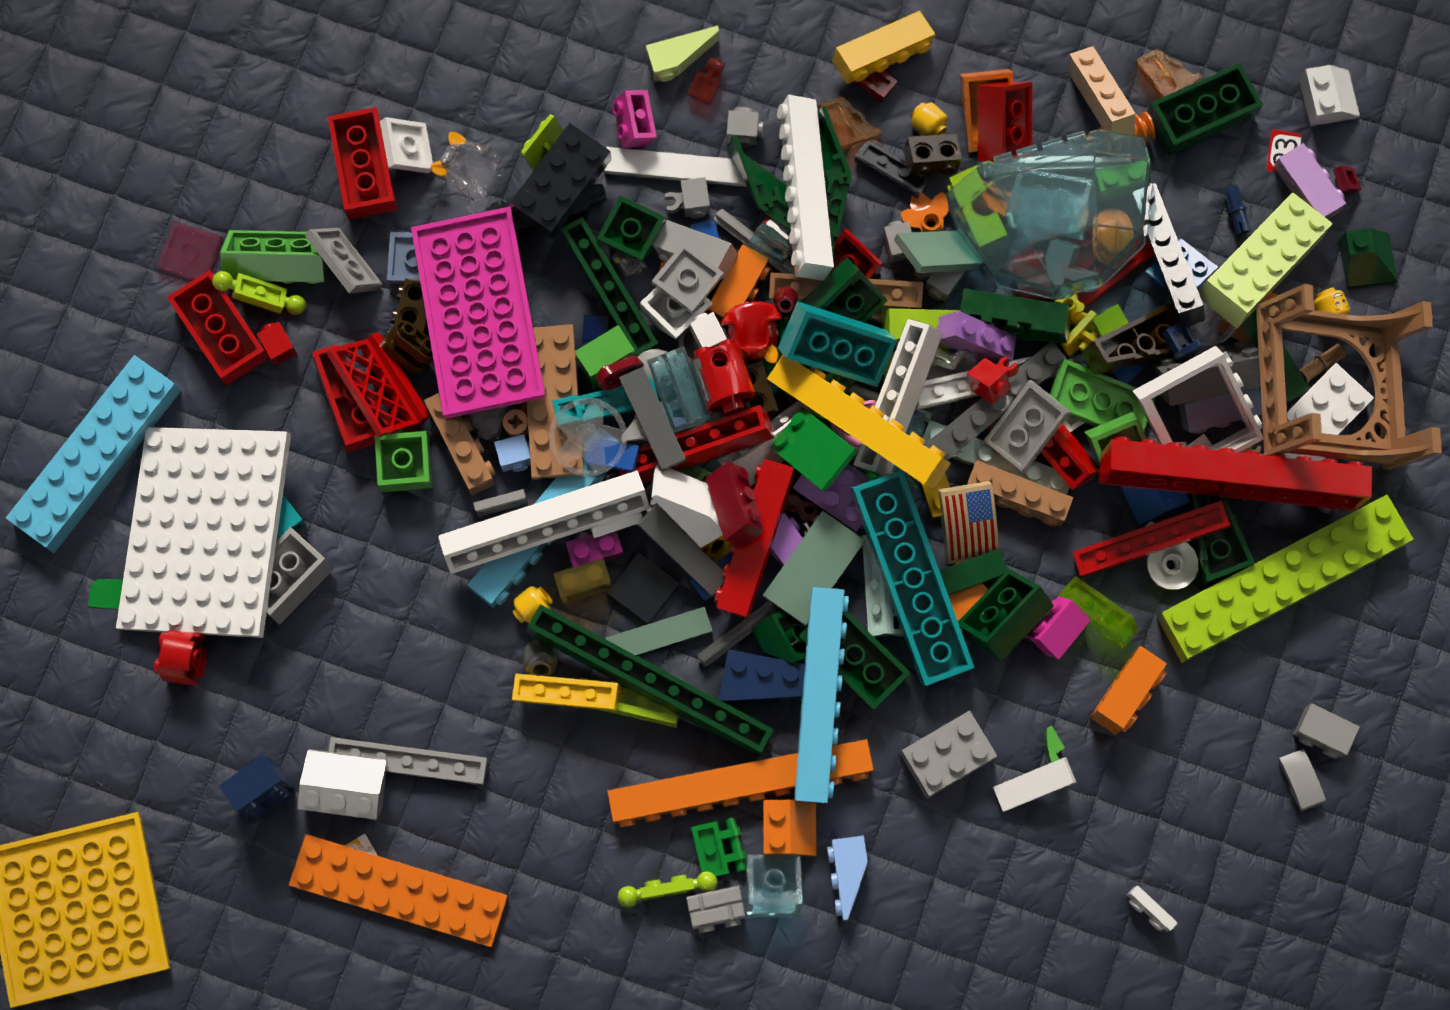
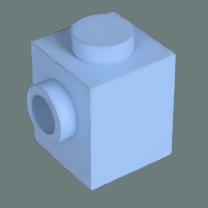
[494,434,531,472]

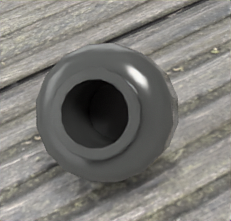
[523,639,558,677]

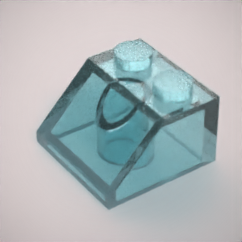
[746,855,803,917]

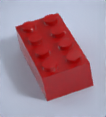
[327,107,398,220]
[167,270,270,386]

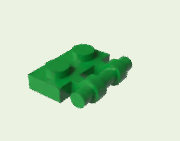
[691,818,747,877]

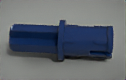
[1224,185,1252,236]

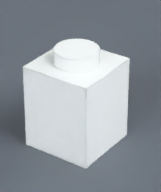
[690,312,727,349]

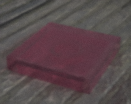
[156,221,223,280]

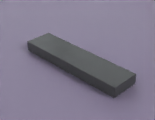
[619,367,686,471]
[637,505,725,596]

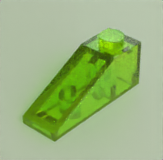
[1058,576,1139,649]

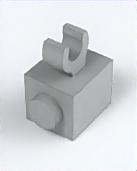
[665,177,710,219]
[913,269,965,303]

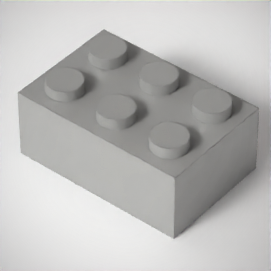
[900,711,997,799]

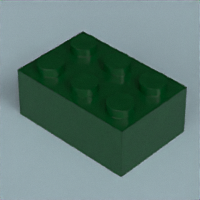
[958,568,1054,661]

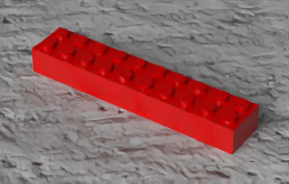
[1099,437,1372,511]

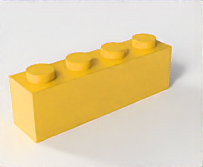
[832,11,935,84]

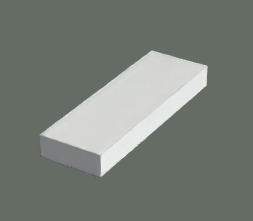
[993,758,1076,812]

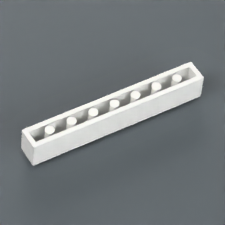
[777,95,834,281]
[439,471,650,574]

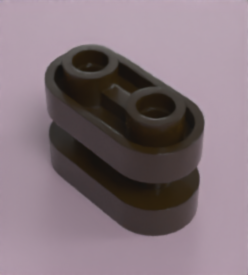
[381,320,433,374]

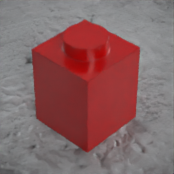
[257,322,297,366]

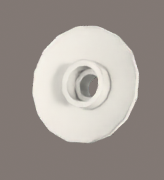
[1147,542,1198,590]

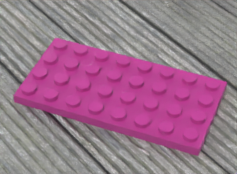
[411,207,546,419]

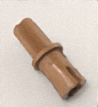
[1299,344,1346,383]

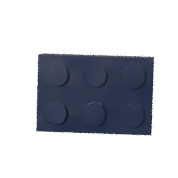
[219,754,295,820]

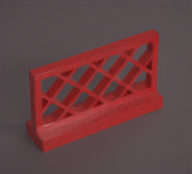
[326,332,431,438]

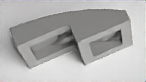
[1279,749,1326,811]

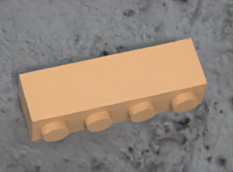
[1070,46,1135,142]

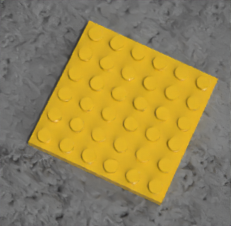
[0,812,171,1008]

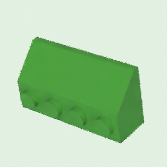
[220,230,328,284]

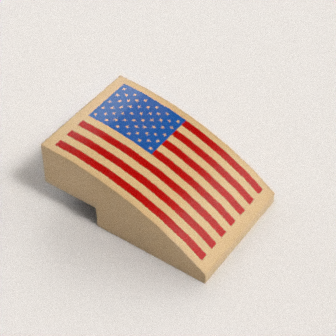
[938,481,999,564]

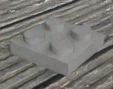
[652,242,724,314]

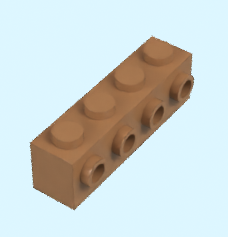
[424,393,496,496]
[967,460,1073,528]

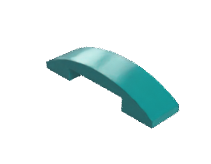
[552,377,659,426]

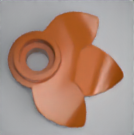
[901,192,949,232]

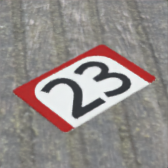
[1266,129,1302,172]

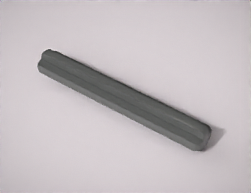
[697,601,781,667]

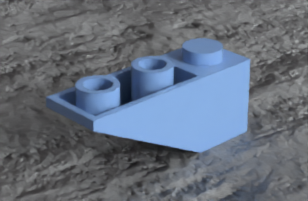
[827,836,868,922]

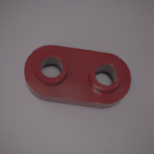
[596,356,644,391]

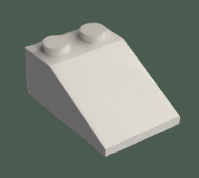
[652,464,722,548]

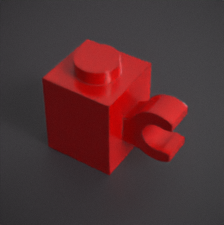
[967,356,1019,404]

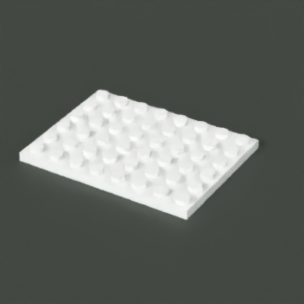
[116,427,291,638]

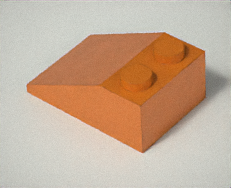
[959,69,1014,152]

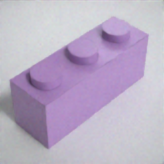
[1273,143,1346,220]

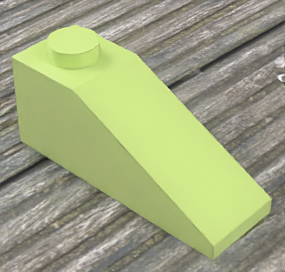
[646,26,719,82]

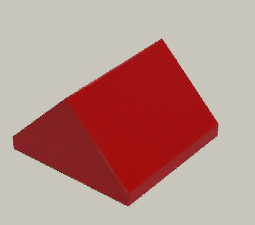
[828,229,882,279]

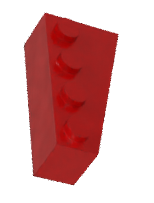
[312,344,395,454]

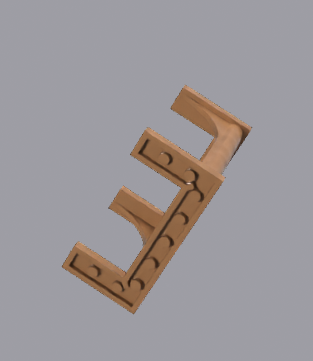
[1256,284,1442,470]

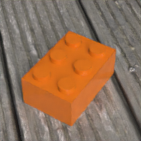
[1089,646,1167,735]

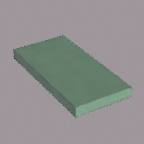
[763,511,865,626]

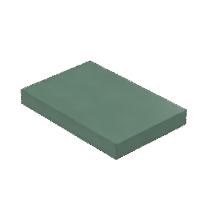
[894,231,982,273]

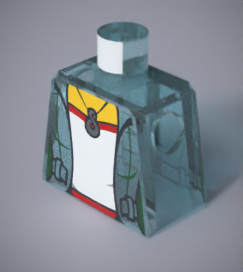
[747,216,793,265]

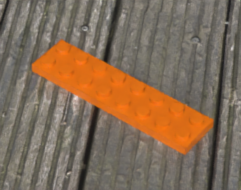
[289,834,508,947]

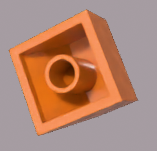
[763,800,816,856]

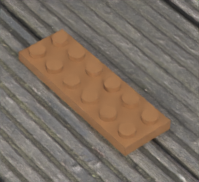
[527,324,584,480]

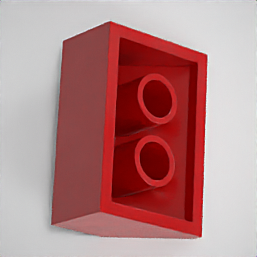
[977,81,1033,163]

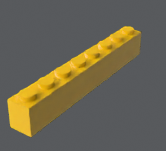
[767,355,951,490]

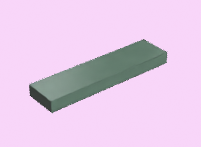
[606,607,713,656]

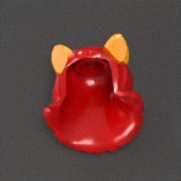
[721,301,782,364]

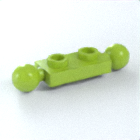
[212,271,306,315]
[617,871,717,908]

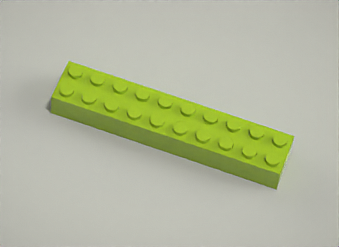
[1157,495,1414,663]

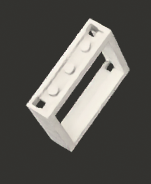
[1133,346,1263,452]

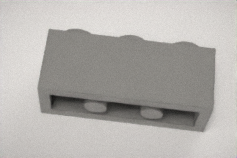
[653,220,738,280]

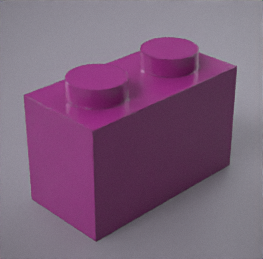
[565,531,623,570]

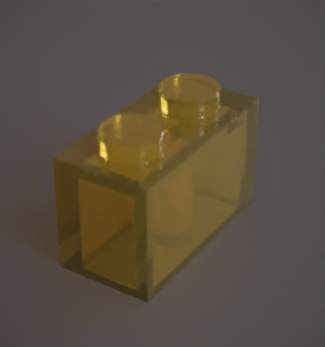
[553,558,612,603]

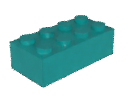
[778,301,897,387]

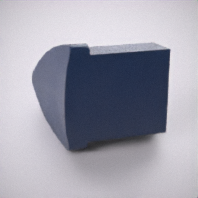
[1162,324,1203,361]

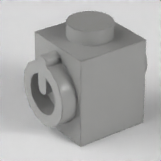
[727,107,763,147]

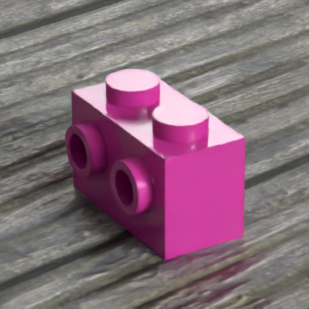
[612,90,657,148]
[1026,596,1091,660]

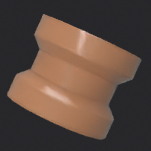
[503,409,529,437]

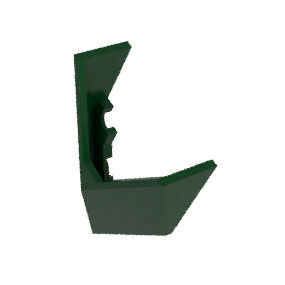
[727,106,852,256]

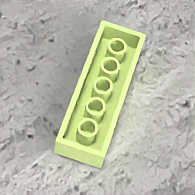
[1199,192,1333,328]

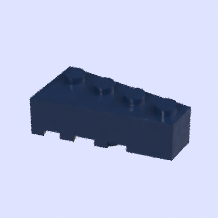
[719,650,805,705]

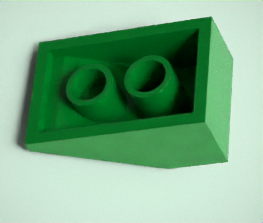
[770,407,858,492]

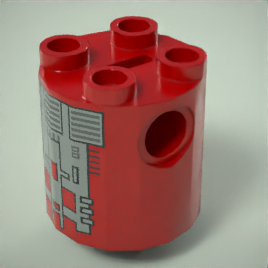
[690,339,756,416]

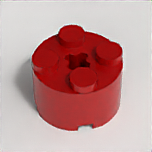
[154,630,208,686]

